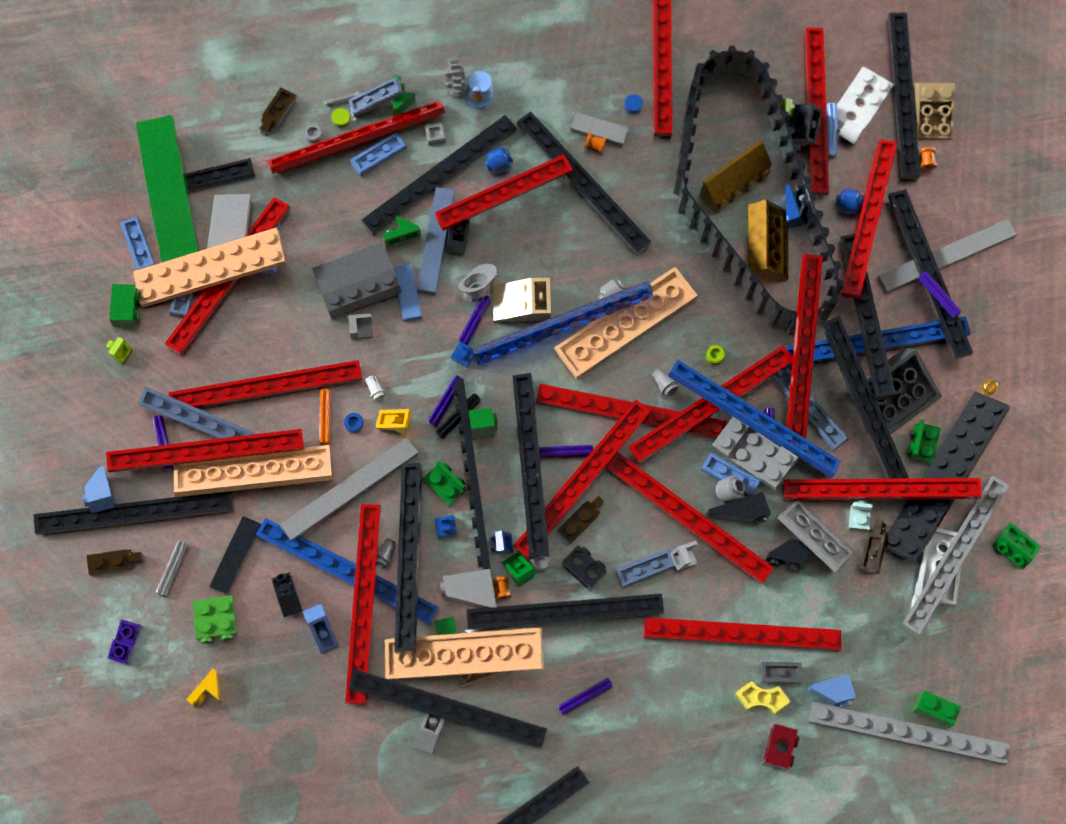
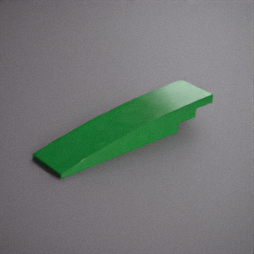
[136,115,199,262]

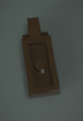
[260,87,297,136]
[557,496,604,544]
[859,520,888,574]
[87,549,144,576]

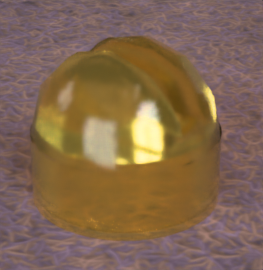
[982,379,998,395]

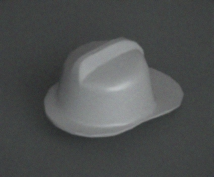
[458,264,497,302]

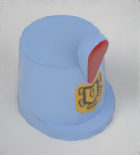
[466,71,493,109]

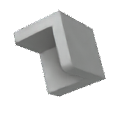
[348,313,373,340]
[670,541,698,571]

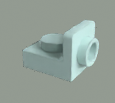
[849,500,873,532]

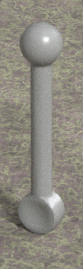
[325,92,361,105]

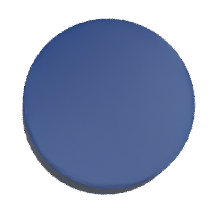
[624,94,643,114]
[344,413,364,433]

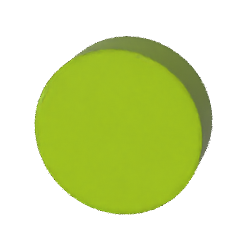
[331,108,350,128]
[706,345,726,365]

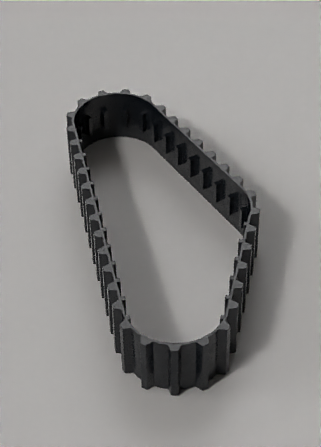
[673,45,844,335]

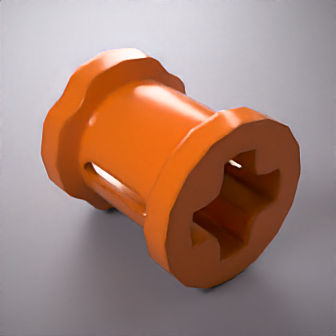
[584,132,607,153]
[919,147,937,170]
[492,576,512,600]

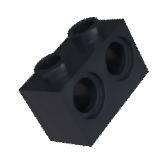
[561,545,607,592]

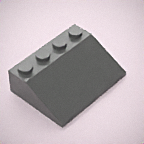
[312,242,402,319]
[847,348,942,434]

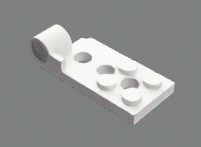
[837,66,894,144]
[911,528,961,608]

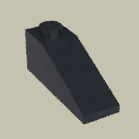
[706,492,771,524]

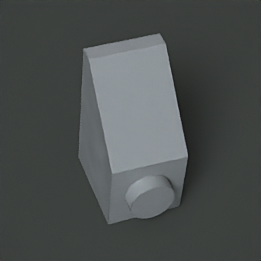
[413,713,446,754]

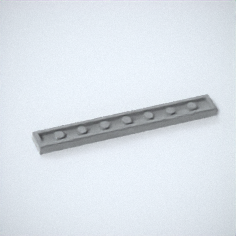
[878,219,1017,293]
[280,438,418,542]

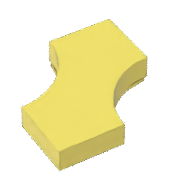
[735,681,791,715]

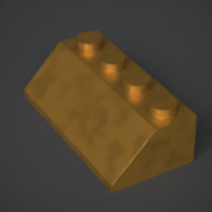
[699,140,772,212]
[747,199,789,280]

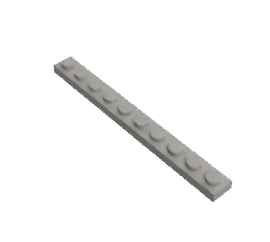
[900,475,1009,637]
[809,702,1010,765]

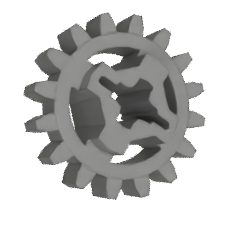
[444,57,466,98]

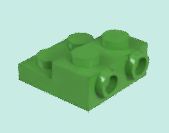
[193,595,238,643]

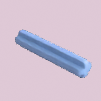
[827,103,837,157]

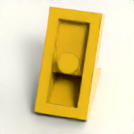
[376,409,411,435]
[186,669,220,708]

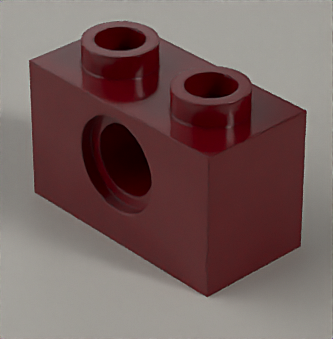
[762,723,800,771]

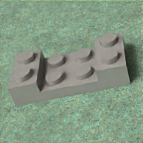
[712,417,798,491]

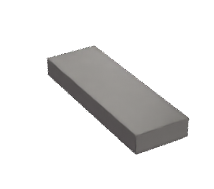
[570,112,628,146]

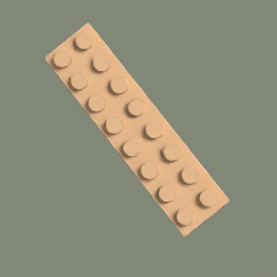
[133,227,286,307]
[554,267,698,379]
[174,445,332,497]
[385,628,543,680]

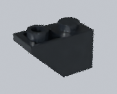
[765,539,810,571]
[271,572,303,617]

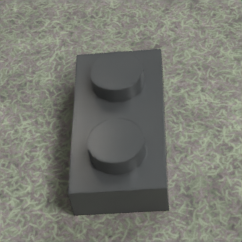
[761,662,802,684]

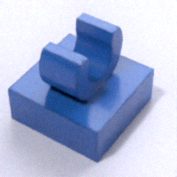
[451,342,477,368]
[435,515,457,539]
[490,531,513,554]

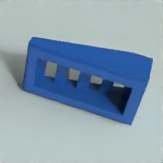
[786,185,804,228]

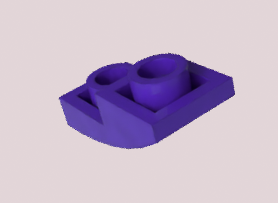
[107,619,142,664]

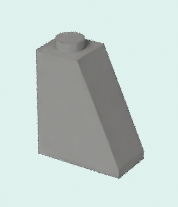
[440,569,496,608]

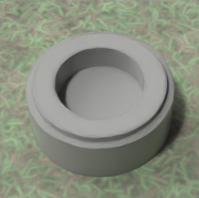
[304,124,323,143]
[530,557,550,572]

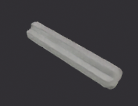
[156,540,188,597]

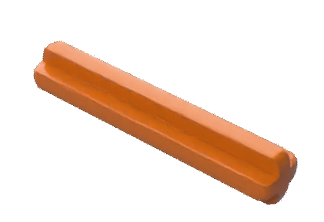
[319,389,331,445]

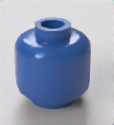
[485,147,514,174]
[836,189,864,214]

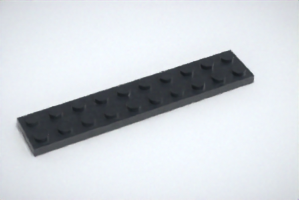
[885,391,1010,564]

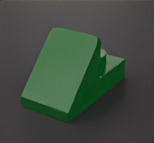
[393,76,415,116]
[382,216,421,247]
[502,552,537,587]

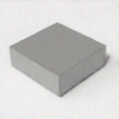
[425,123,446,145]

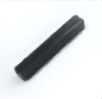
[436,393,481,438]

